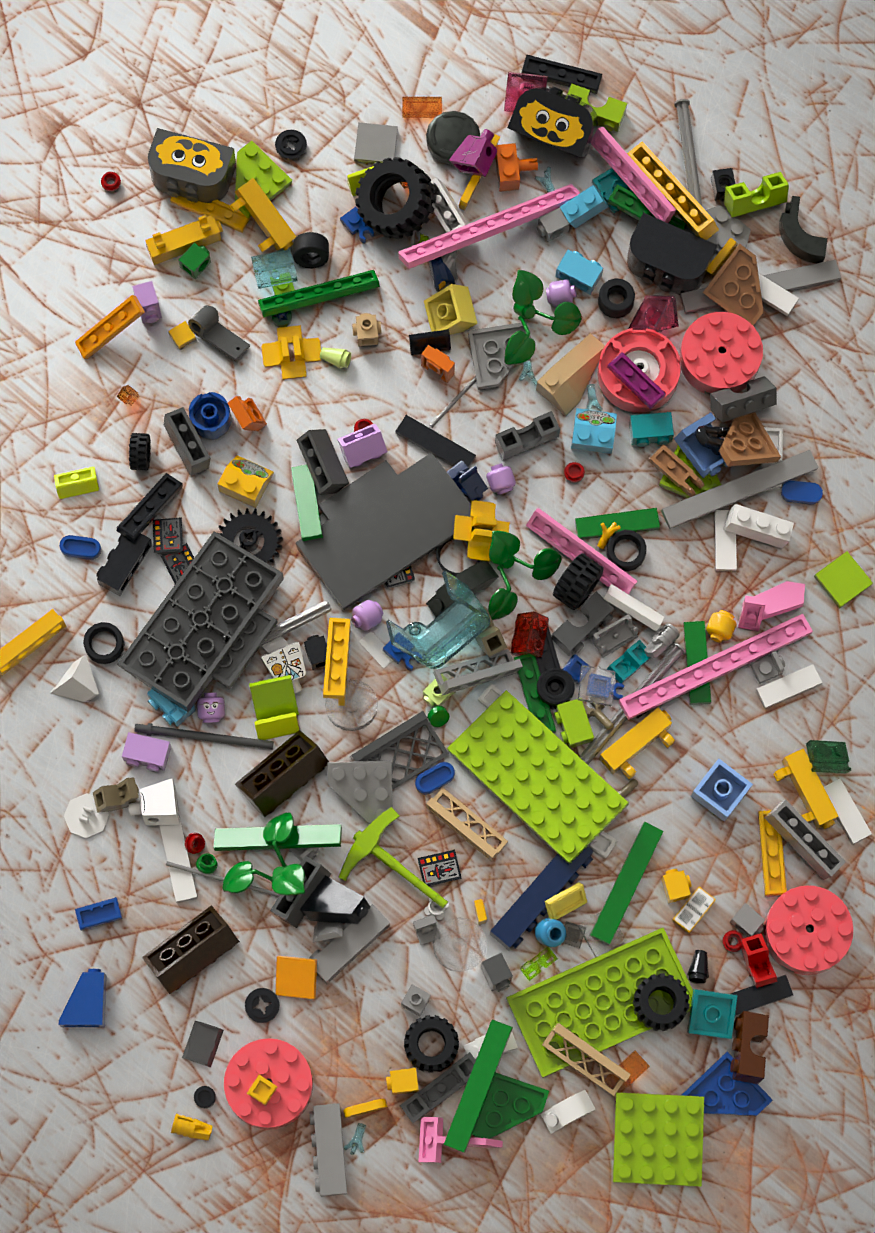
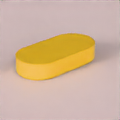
[343,1098,388,1118]

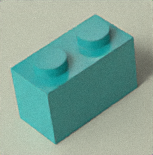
[629,412,674,447]

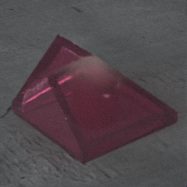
[628,295,679,333]

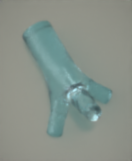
[535,167,555,193]
[519,358,537,386]
[586,384,603,411]
[344,1123,366,1155]

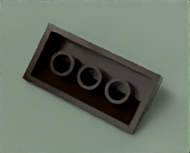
[235,730,329,817]
[142,905,240,994]

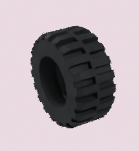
[355,157,436,239]

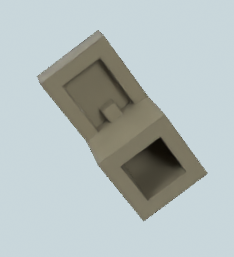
[466,606,508,657]
[93,777,139,813]

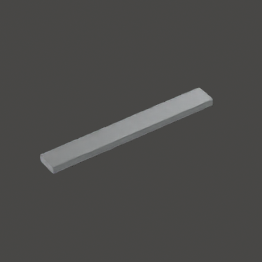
[680,259,841,314]
[661,450,819,529]

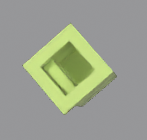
[423,674,455,707]

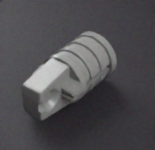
[644,623,680,658]

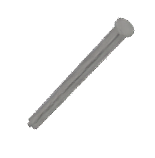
[674,99,702,235]
[261,601,332,646]
[579,642,686,764]

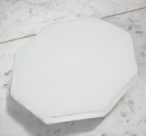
[64,793,110,839]

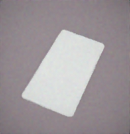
[359,631,393,668]

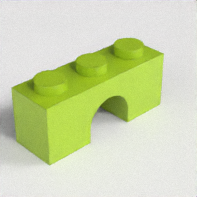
[567,84,627,132]
[724,172,789,217]

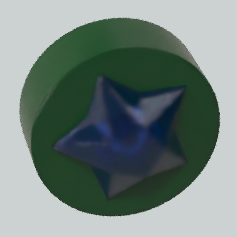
[272,311,292,327]

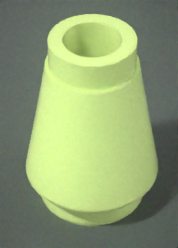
[320,347,351,369]

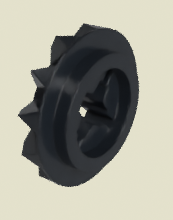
[275,129,307,160]
[245,988,280,1023]

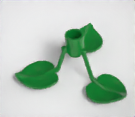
[504,270,582,365]
[488,531,562,620]
[222,812,305,895]

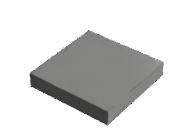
[354,122,398,163]

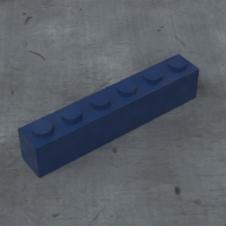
[490,846,594,951]

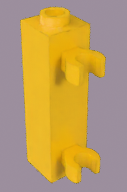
[229,178,296,252]
[145,215,223,265]
[599,707,675,780]
[773,748,839,829]

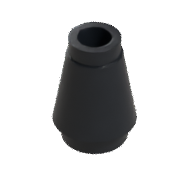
[687,950,709,984]

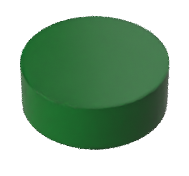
[427,706,450,727]

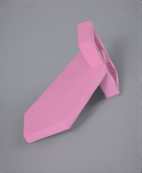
[738,581,805,631]
[418,1117,503,1163]

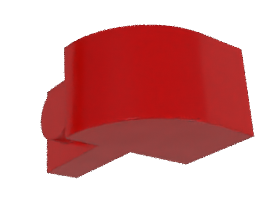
[741,933,777,988]

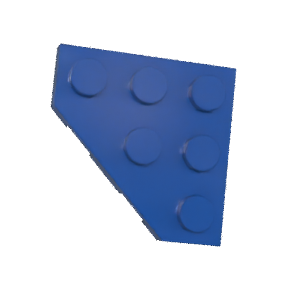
[681,1052,773,1116]

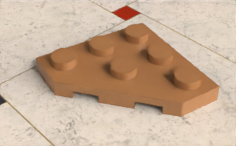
[703,243,764,326]
[719,412,781,467]

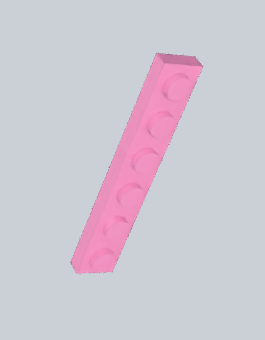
[591,127,676,223]
[526,508,638,594]

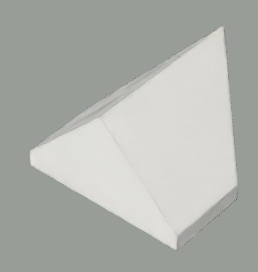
[51,655,99,702]

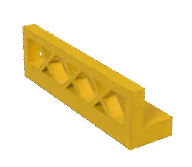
[0,609,66,677]
[323,618,351,706]

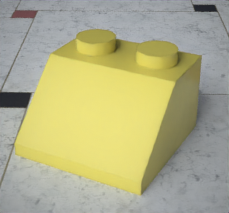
[424,284,478,335]

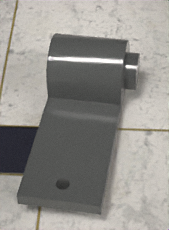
[188,305,250,361]

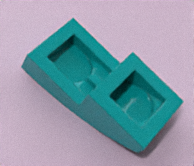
[607,640,652,683]

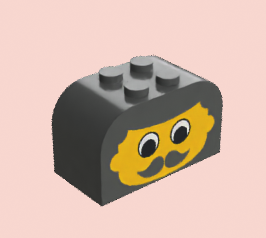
[148,128,236,203]

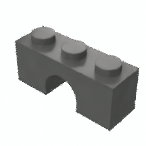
[710,376,777,422]
[495,411,560,460]
[552,591,614,656]

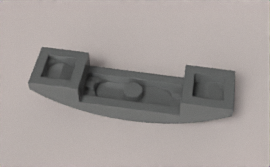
[400,1052,476,1123]

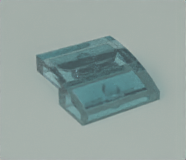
[251,249,298,289]

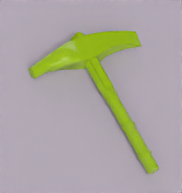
[339,807,448,908]

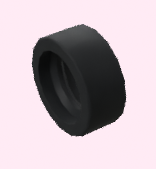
[606,530,647,571]
[83,622,125,664]

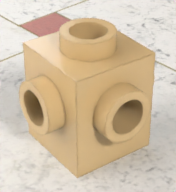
[352,313,381,346]

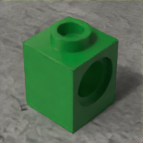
[179,243,211,279]

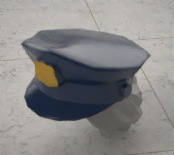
[428,250,458,292]

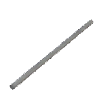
[430,377,476,428]
[166,861,280,897]

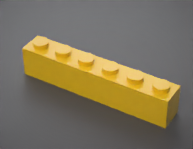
[627,141,719,240]

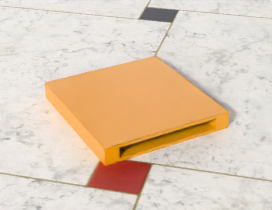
[276,956,317,999]

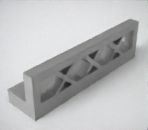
[433,649,523,695]

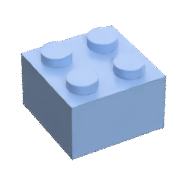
[691,758,753,822]

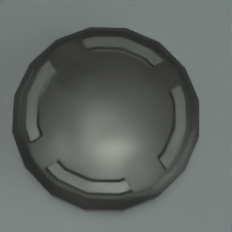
[426,111,480,165]

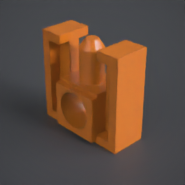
[421,345,455,383]
[228,396,267,431]

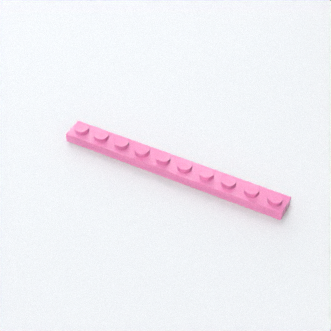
[398,184,580,269]
[619,614,813,720]

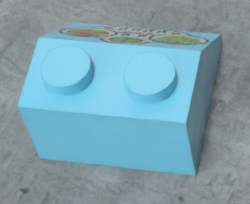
[571,408,617,454]

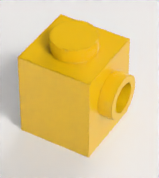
[661,869,692,904]
[386,1068,419,1095]

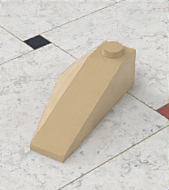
[536,333,605,416]

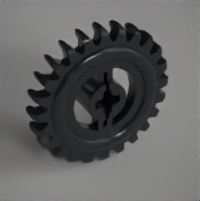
[218,508,283,564]

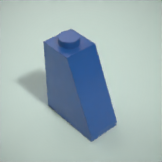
[58,969,107,1027]

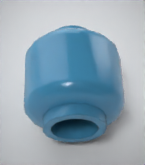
[535,918,566,947]

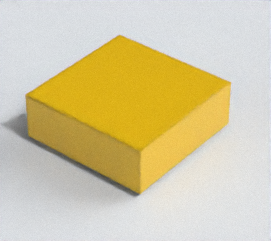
[168,321,196,350]
[474,899,487,925]
[247,1075,277,1106]

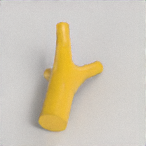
[597,522,621,549]

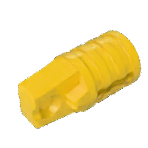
[171,1113,213,1140]

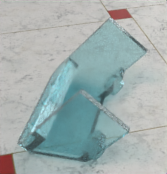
[386,571,491,669]

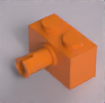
[495,143,538,192]

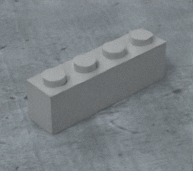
[765,800,845,880]
[309,904,390,984]
[309,1103,347,1197]

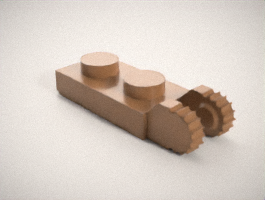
[649,445,704,497]

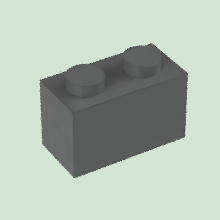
[481,953,513,992]

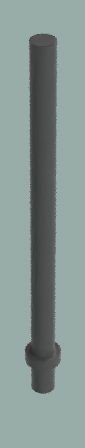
[134,723,274,750]

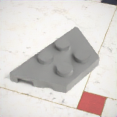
[682,205,751,254]

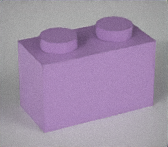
[132,281,162,323]
[337,424,388,467]
[122,732,171,772]

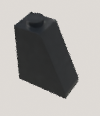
[300,875,371,924]

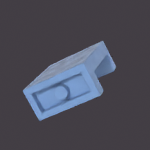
[674,413,728,478]

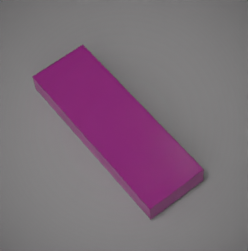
[607,352,666,409]

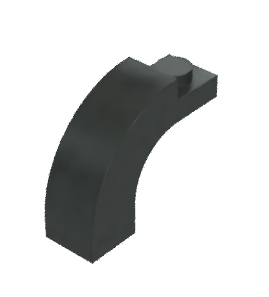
[779,196,828,264]
[426,561,499,619]

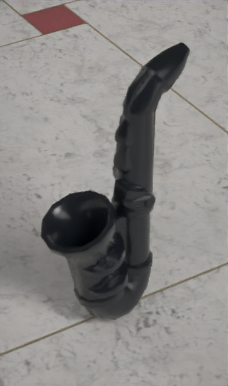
[695,423,732,455]

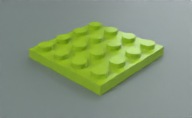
[613,1092,704,1187]

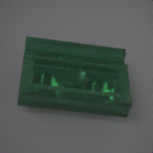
[806,740,851,774]

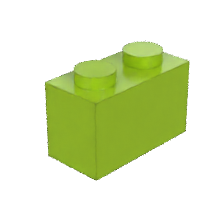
[554,698,594,749]

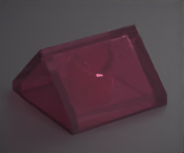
[504,72,548,112]

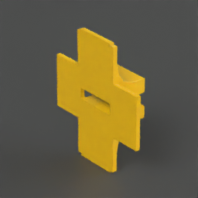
[261,325,321,380]
[453,500,510,561]

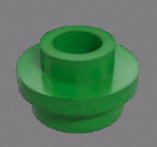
[196,853,218,874]

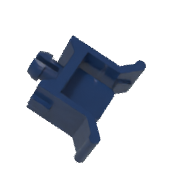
[447,460,488,501]

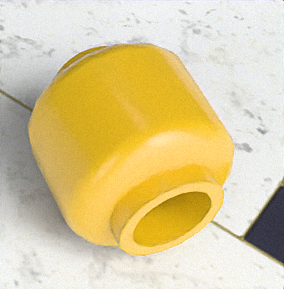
[706,610,737,643]

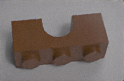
[730,1011,769,1084]

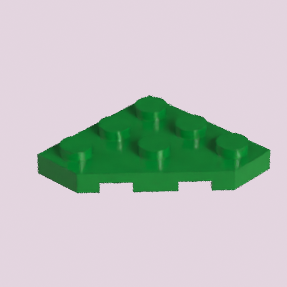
[472,1073,549,1139]

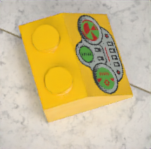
[217,455,274,508]

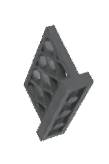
[350,711,449,790]

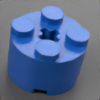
[189,392,231,440]

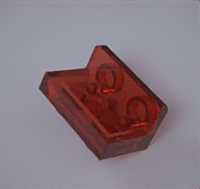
[510,611,549,657]

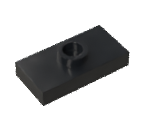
[409,329,451,355]

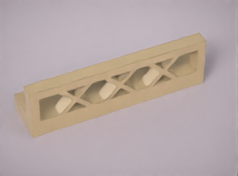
[426,787,508,861]
[542,1023,631,1096]

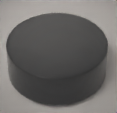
[194,1086,216,1109]

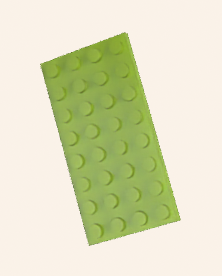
[447,690,629,864]
[506,928,693,1078]

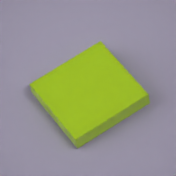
[814,551,873,608]
[249,675,299,721]

